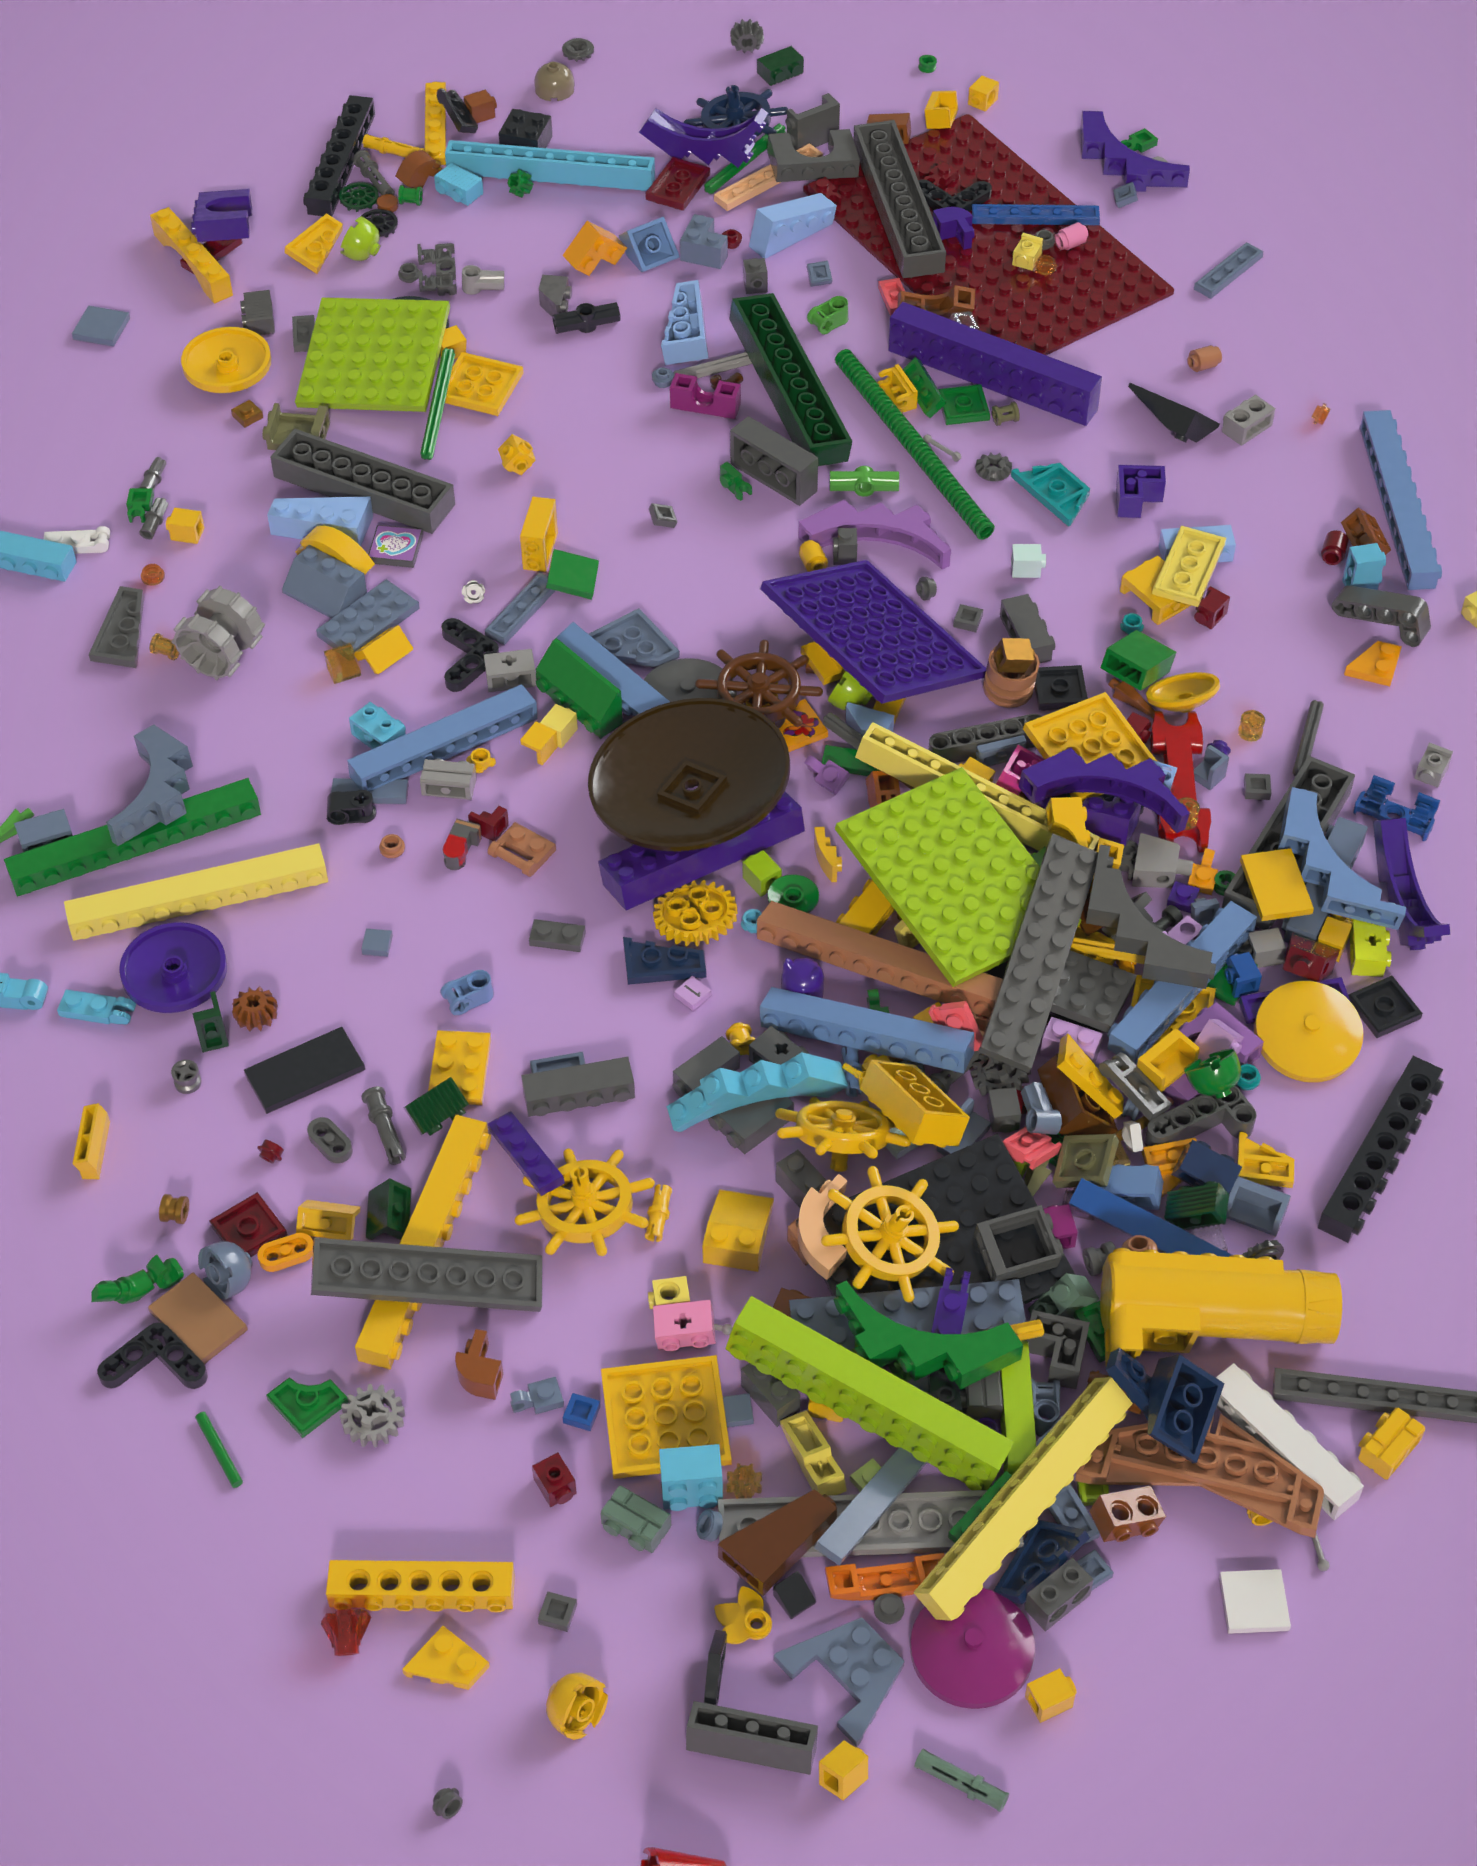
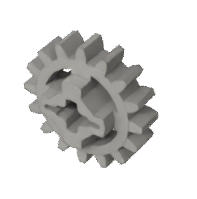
[340,1384,405,1447]

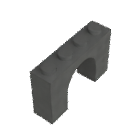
[767,129,860,182]
[672,1036,794,1154]

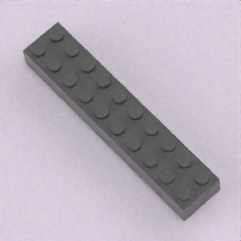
[853,120,946,278]

